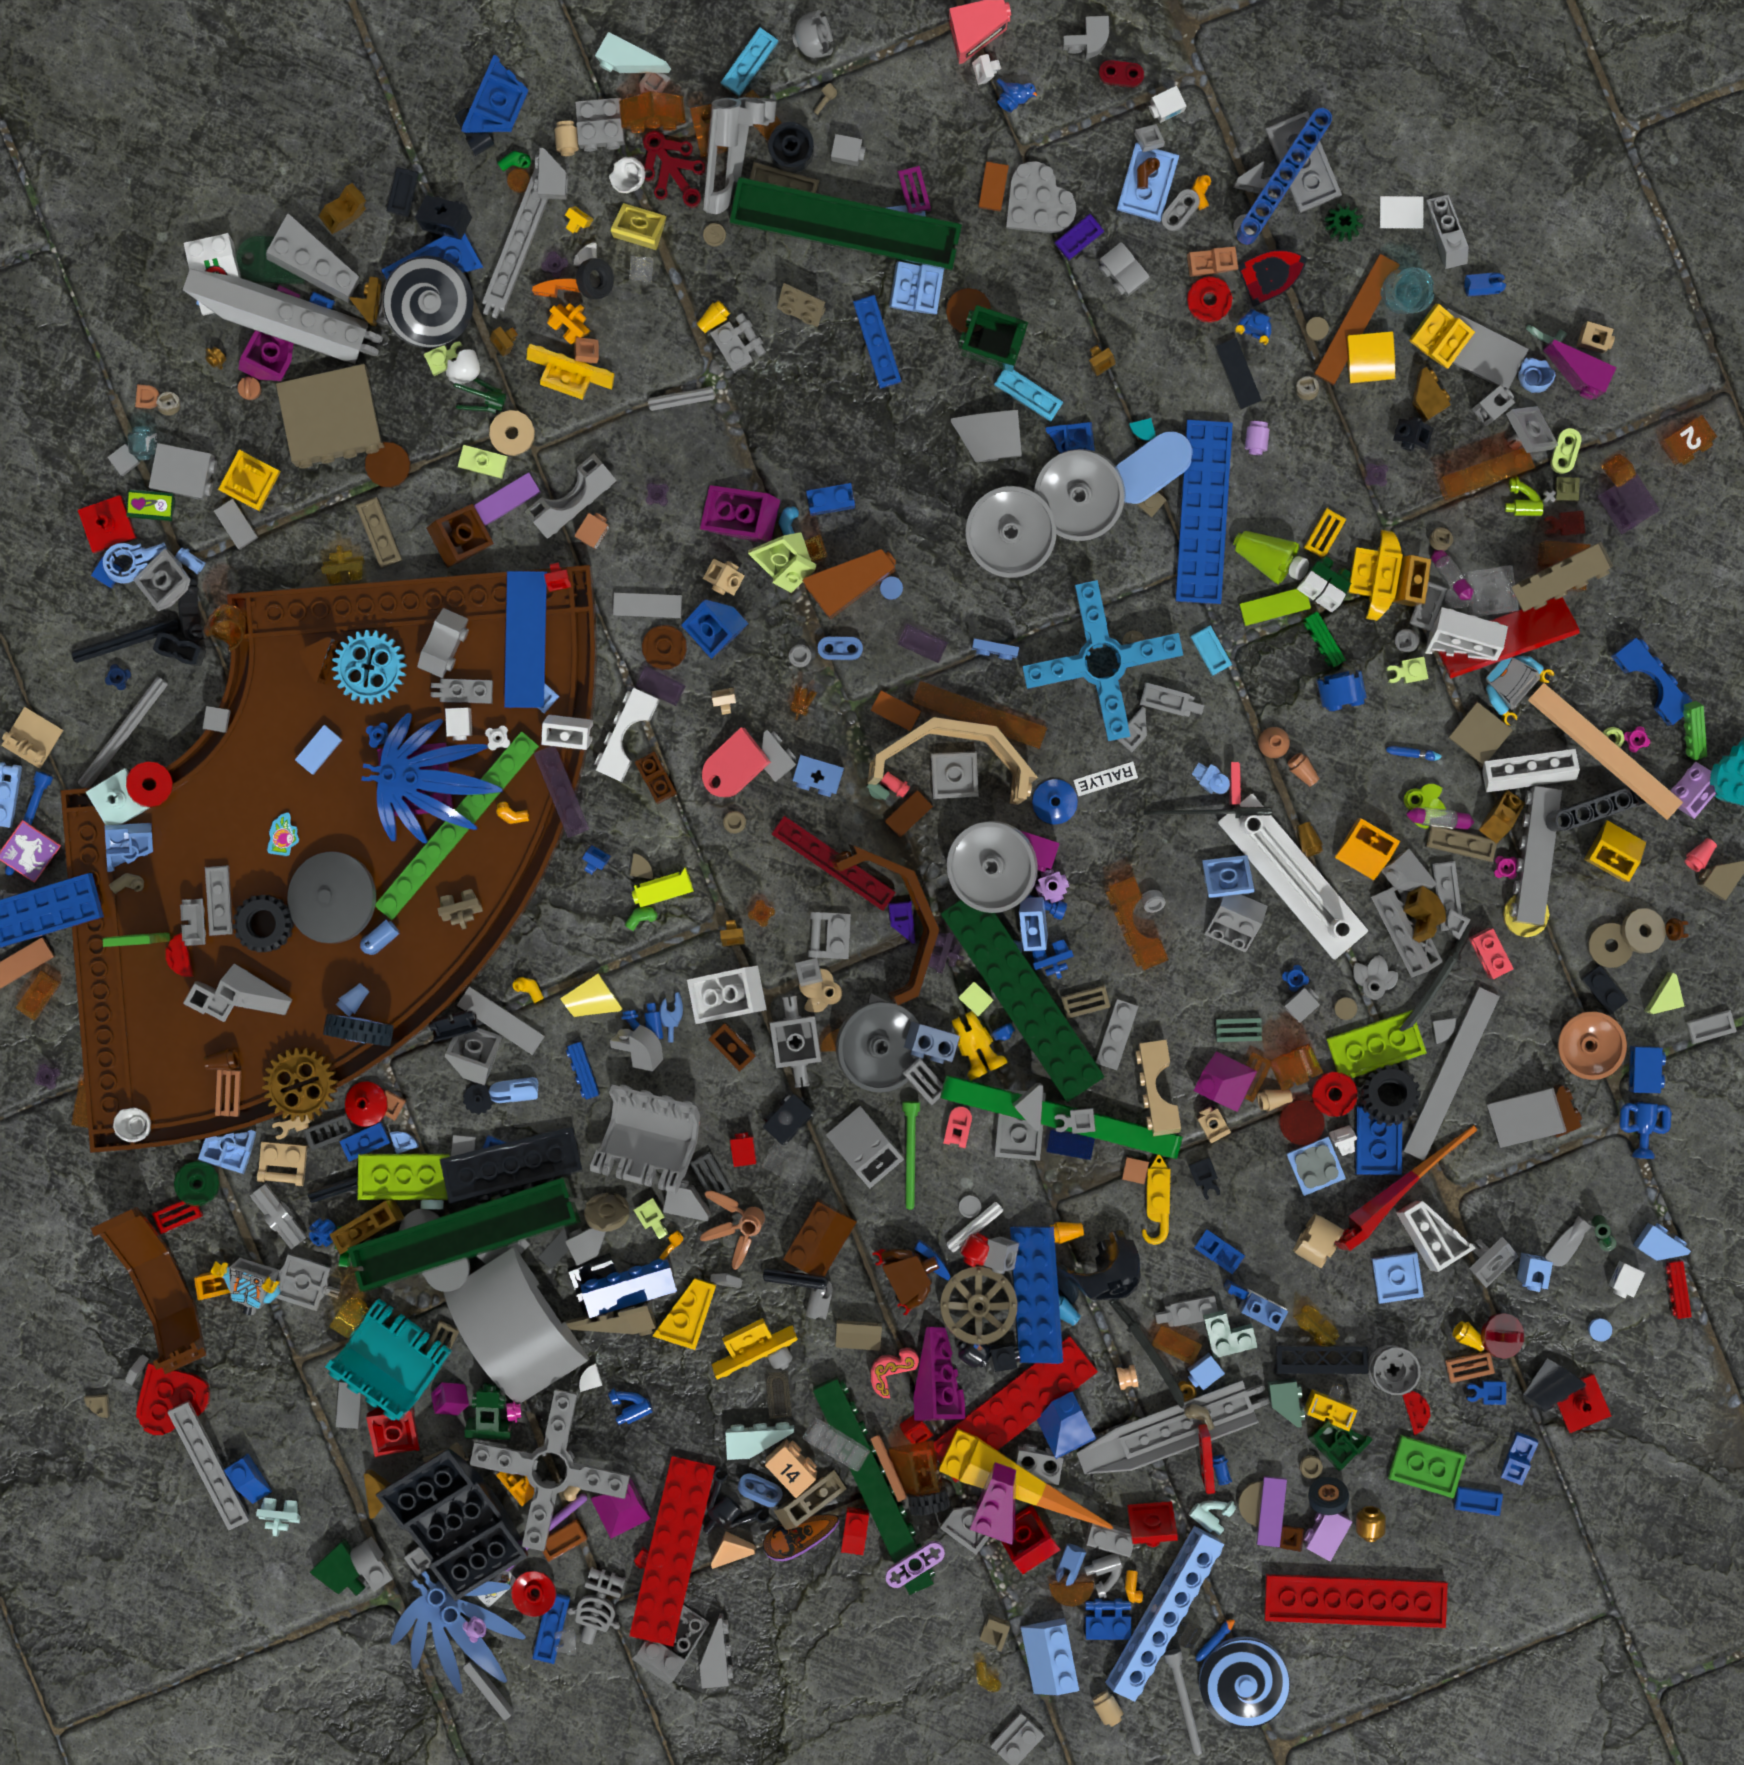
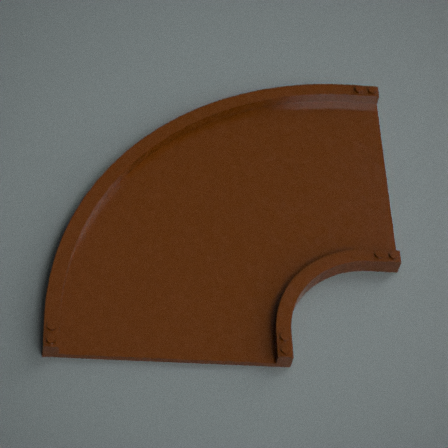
[61,565,597,1153]

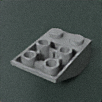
[826,1106,904,1189]
[632,1605,710,1684]

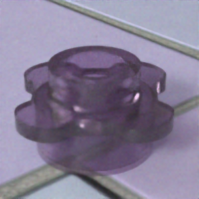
[541,251,568,278]
[1365,463,1388,487]
[646,483,669,506]
[34,1064,60,1090]

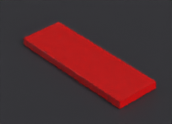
[1437,597,1580,679]

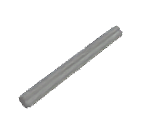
[78,677,167,788]

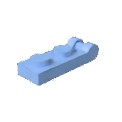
[0,762,22,828]

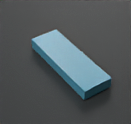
[720,28,778,97]
[994,370,1063,422]

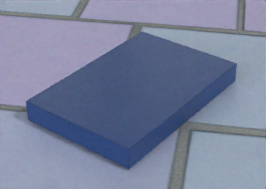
[1355,1106,1402,1175]

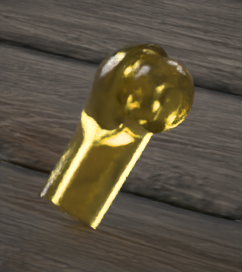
[975,1662,1001,1692]

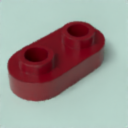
[1099,60,1144,88]

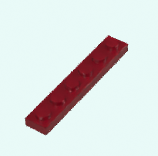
[772,816,896,911]

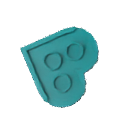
[1710,738,1744,807]

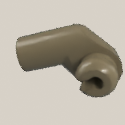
[109,873,144,894]
[1184,1404,1215,1431]

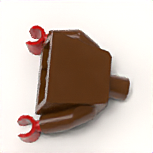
[872,1249,940,1315]

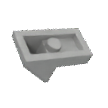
[1233,161,1277,198]

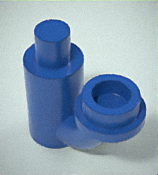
[621,1003,663,1039]
[608,1388,653,1425]

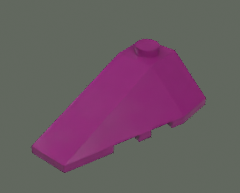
[238,285,300,381]
[913,1327,965,1421]

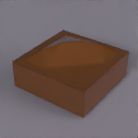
[1278,1525,1305,1552]

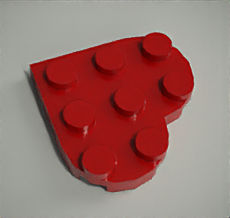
[136,1362,210,1435]

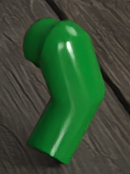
[497,151,531,172]

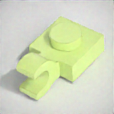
[634,1198,668,1239]

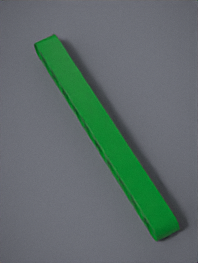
[940,1075,1183,1159]

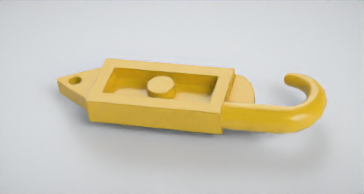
[1142,1155,1170,1245]

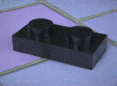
[1581,965,1628,1015]

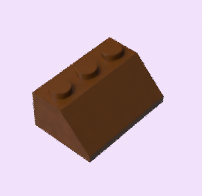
[783,1198,857,1276]

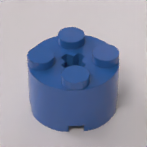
[1316,670,1367,711]

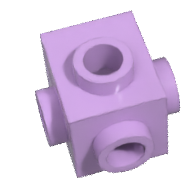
[1035,869,1069,903]

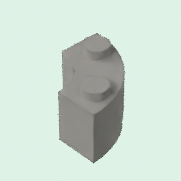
[417,608,469,678]

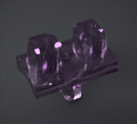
[928,932,965,974]

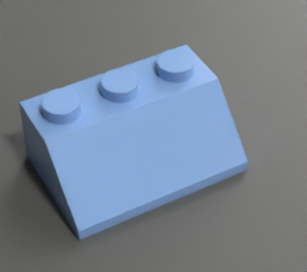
[1021,1618,1079,1695]

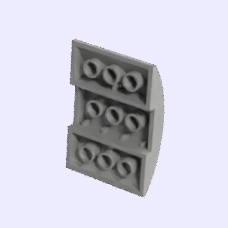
[444,1246,590,1404]

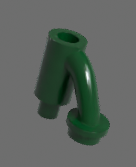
[1591,1215,1616,1251]

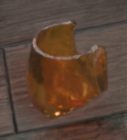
[203,604,246,652]

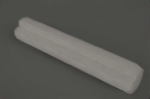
[648,387,715,411]

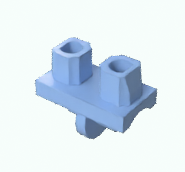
[1192,763,1230,794]

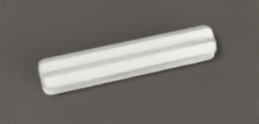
[946,1202,1003,1252]

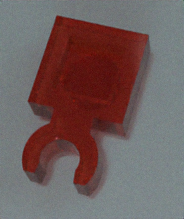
[1544,511,1585,536]

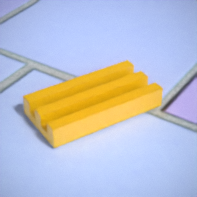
[1304,508,1346,558]

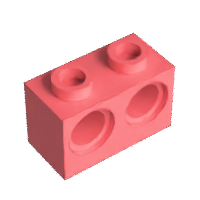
[1469,928,1514,979]

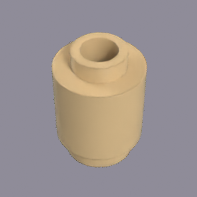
[554,121,579,156]
[1092,1690,1124,1727]

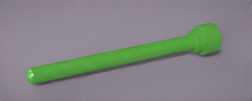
[902,1101,920,1210]

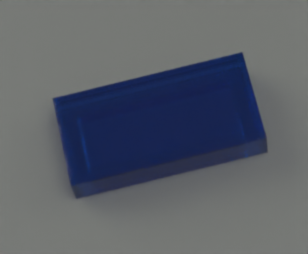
[1046,1129,1095,1160]

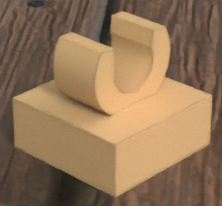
[712,688,736,715]

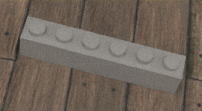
[1510,786,1562,926]

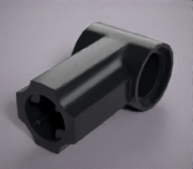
[455,107,495,156]

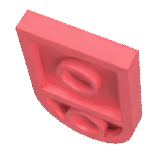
[702,727,771,797]

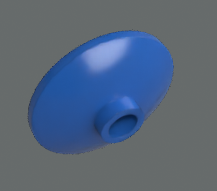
[1032,779,1078,824]

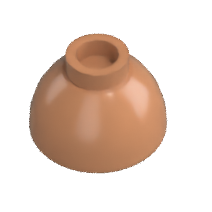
[1258,727,1290,758]

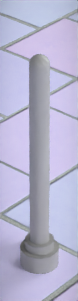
[1163,1649,1202,1756]

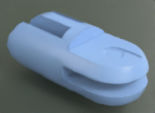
[489,1077,538,1103]

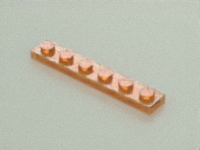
[913,681,1047,749]

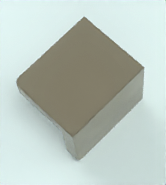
[980,1614,1010,1652]

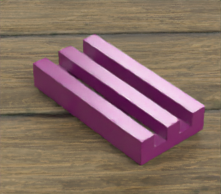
[898,166,931,214]

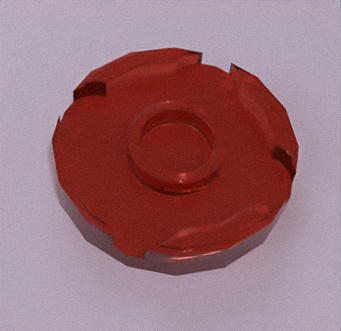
[1279,1100,1325,1145]

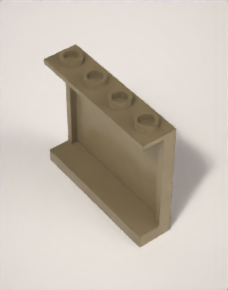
[276,364,384,468]

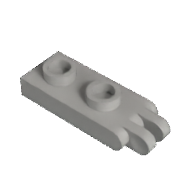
[431,679,493,704]

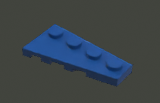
[382,233,484,279]

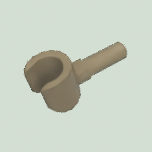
[813,83,837,115]

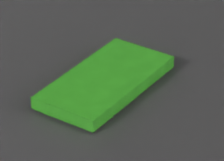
[103,932,170,947]

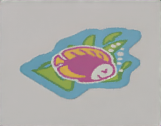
[267,813,299,856]

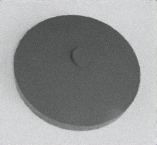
[287,852,376,944]
[836,1001,924,1092]

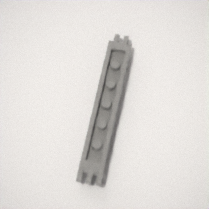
[482,163,562,319]

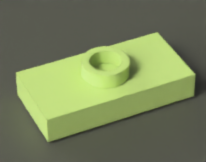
[458,445,508,479]
[772,554,816,593]

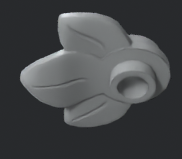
[1353,955,1398,1000]

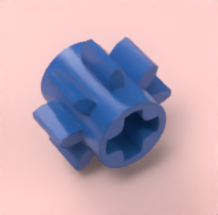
[309,1218,337,1247]

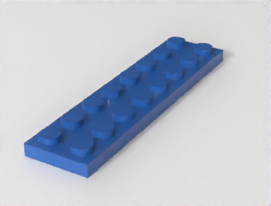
[1175,420,1233,604]
[0,873,104,948]

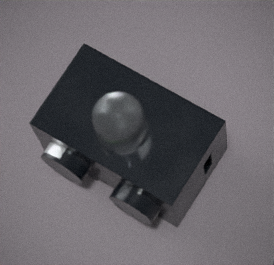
[763,1094,816,1146]

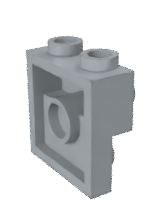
[576,98,625,152]

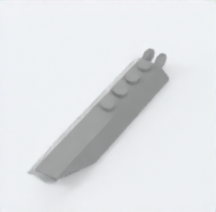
[183,269,383,364]
[1077,1380,1270,1474]

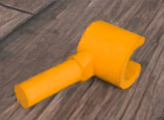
[659,1230,683,1260]

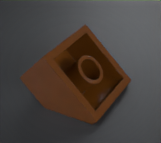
[426,504,494,568]

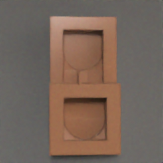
[1187,247,1238,277]

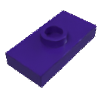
[1055,214,1104,261]

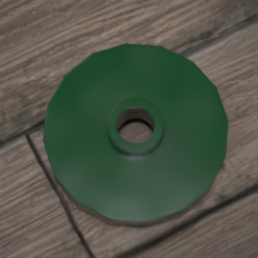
[174,1161,220,1207]

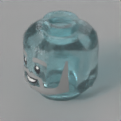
[127,426,158,460]

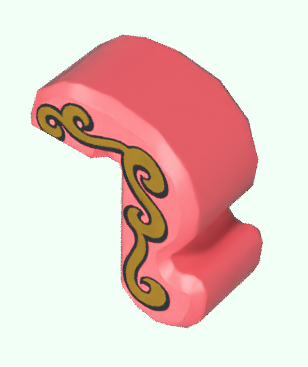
[871,1348,919,1398]

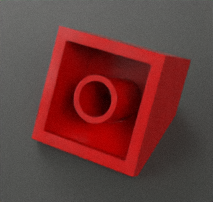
[1001,1505,1060,1574]

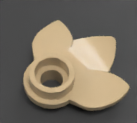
[799,968,842,1012]

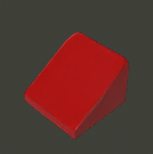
[900,1415,933,1448]

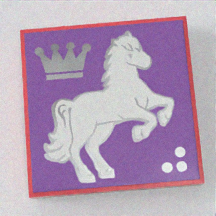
[0,819,61,883]

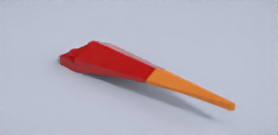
[1334,1125,1477,1251]

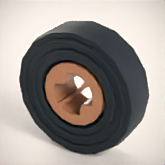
[1308,1477,1349,1516]

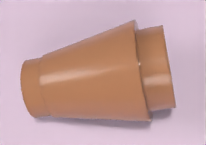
[1287,753,1320,787]

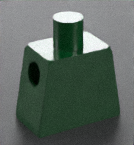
[310,1539,366,1596]

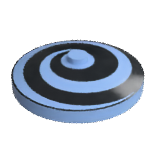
[1199,1637,1290,1729]

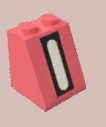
[949,0,1011,64]

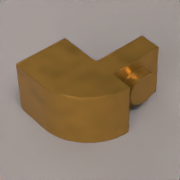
[318,183,366,234]
[1403,886,1446,943]

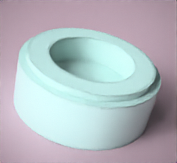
[421,1200,443,1209]

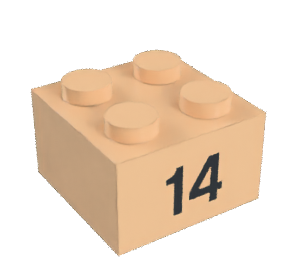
[765,1439,817,1498]

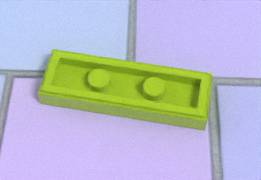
[1239,589,1311,626]

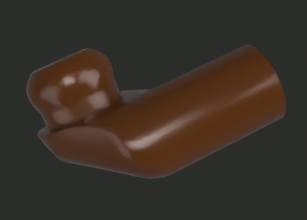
[1137,157,1160,189]

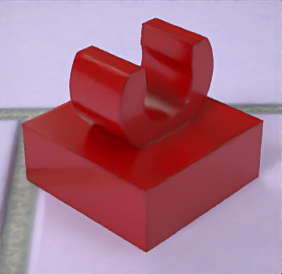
[544,562,572,592]

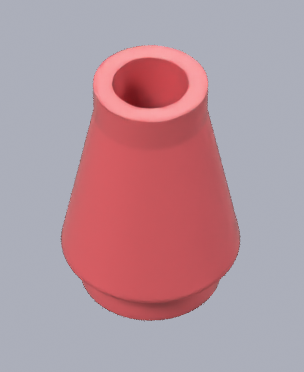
[1685,838,1717,872]

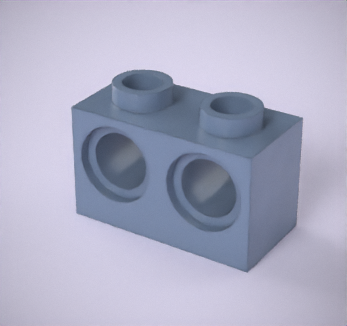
[904,1021,960,1064]

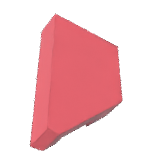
[1229,762,1241,805]

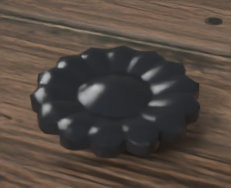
[463,1083,494,1115]

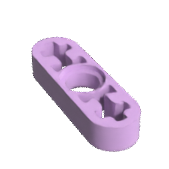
[886,1541,945,1588]

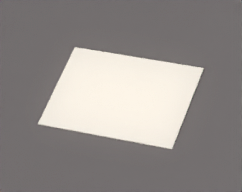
[1380,196,1423,228]

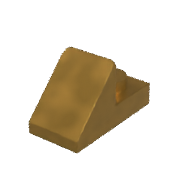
[349,277,382,327]

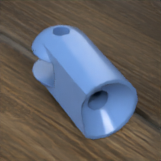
[360,919,400,955]
[1055,1544,1086,1586]

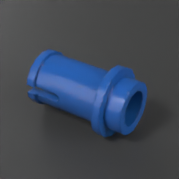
[1212,1455,1232,1485]

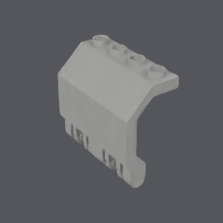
[590,1085,700,1193]

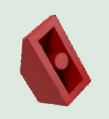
[841,1507,869,1555]

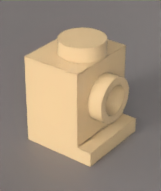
[1576,321,1615,353]
[1196,1106,1231,1143]

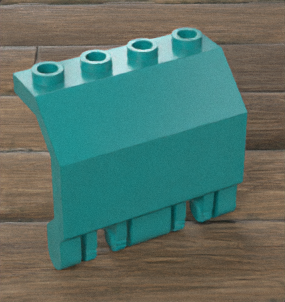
[325,1298,452,1421]

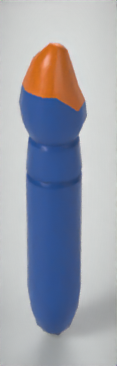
[1196,1619,1235,1661]

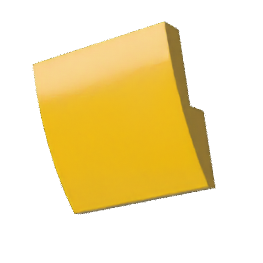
[1409,304,1475,369]
[1347,331,1395,384]

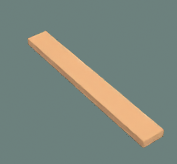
[1528,683,1683,820]

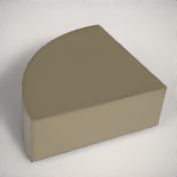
[630,853,653,879]
[84,1394,110,1418]

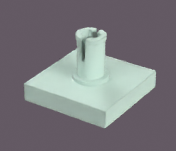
[86,768,150,825]

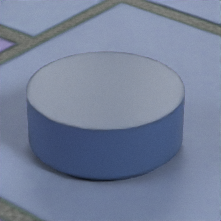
[880,577,903,600]

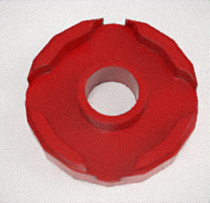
[1187,276,1233,323]
[126,762,173,807]
[1312,1071,1357,1117]

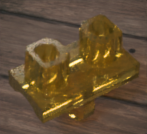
[321,545,365,584]

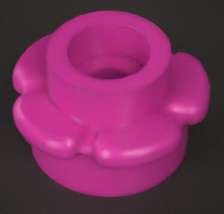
[506,1401,522,1423]

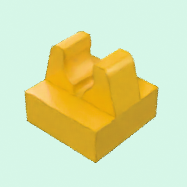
[565,206,594,233]

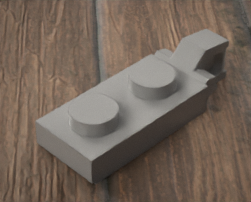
[1140,683,1204,717]
[1154,1295,1218,1327]

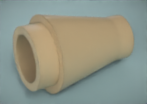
[1257,1089,1293,1112]

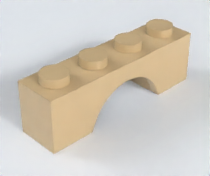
[1135,1040,1181,1136]

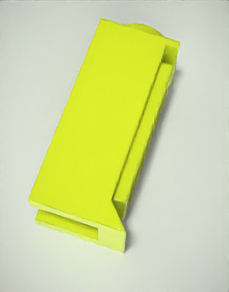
[632,867,694,907]

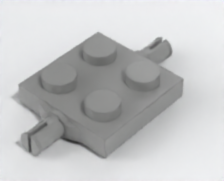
[267,1253,341,1311]

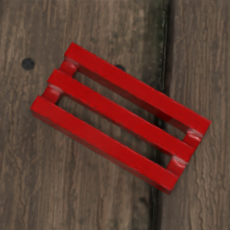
[152,1201,204,1234]

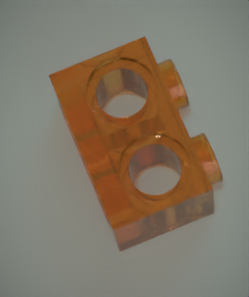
[690,103,728,158]

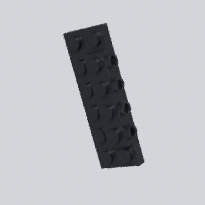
[439,1127,583,1204]

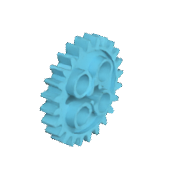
[332,630,407,705]

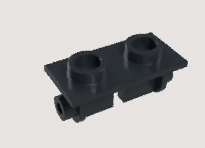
[429,1009,478,1042]

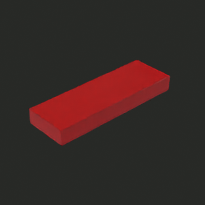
[1198,1424,1215,1494]

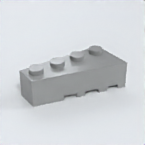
[266,214,359,303]

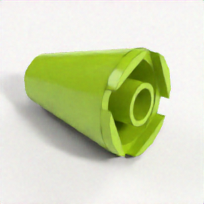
[1233,531,1299,585]

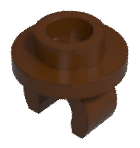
[1665,918,1689,941]

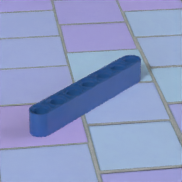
[1237,108,1332,245]

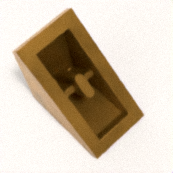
[364,1469,390,1519]

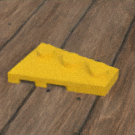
[652,1278,716,1350]

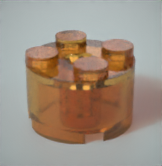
[1269,1044,1323,1091]

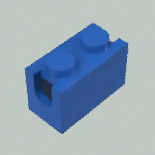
[806,483,855,516]
[1629,1046,1666,1093]

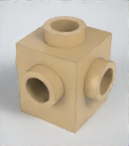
[703,559,744,595]

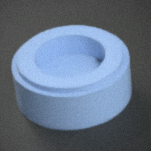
[1588,1318,1612,1341]

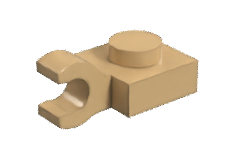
[272,1115,314,1139]

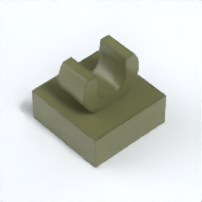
[1555,477,1580,501]

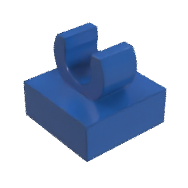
[582,845,611,875]

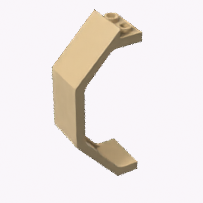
[867,717,1038,805]

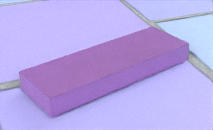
[474,473,541,526]
[1256,1476,1287,1547]

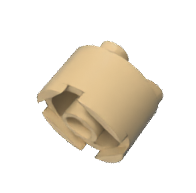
[1293,1214,1344,1268]

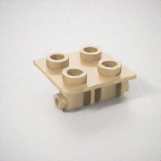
[1,707,63,769]

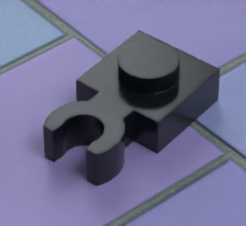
[1188,1157,1220,1200]

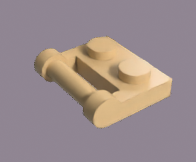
[257,1141,308,1186]

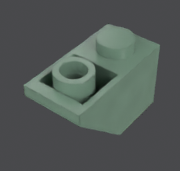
[1267,1378,1305,1427]

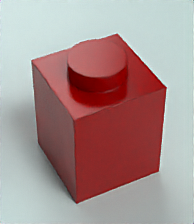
[730,1132,757,1167]

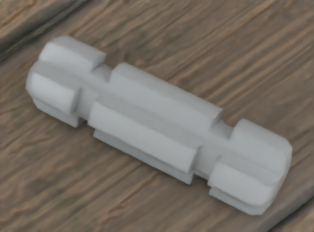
[1542,490,1556,503]

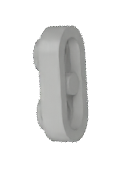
[1162,189,1200,231]

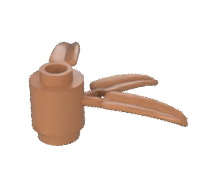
[700,1191,765,1270]

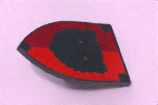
[1238,250,1307,307]

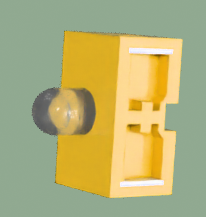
[1304,1384,1358,1431]

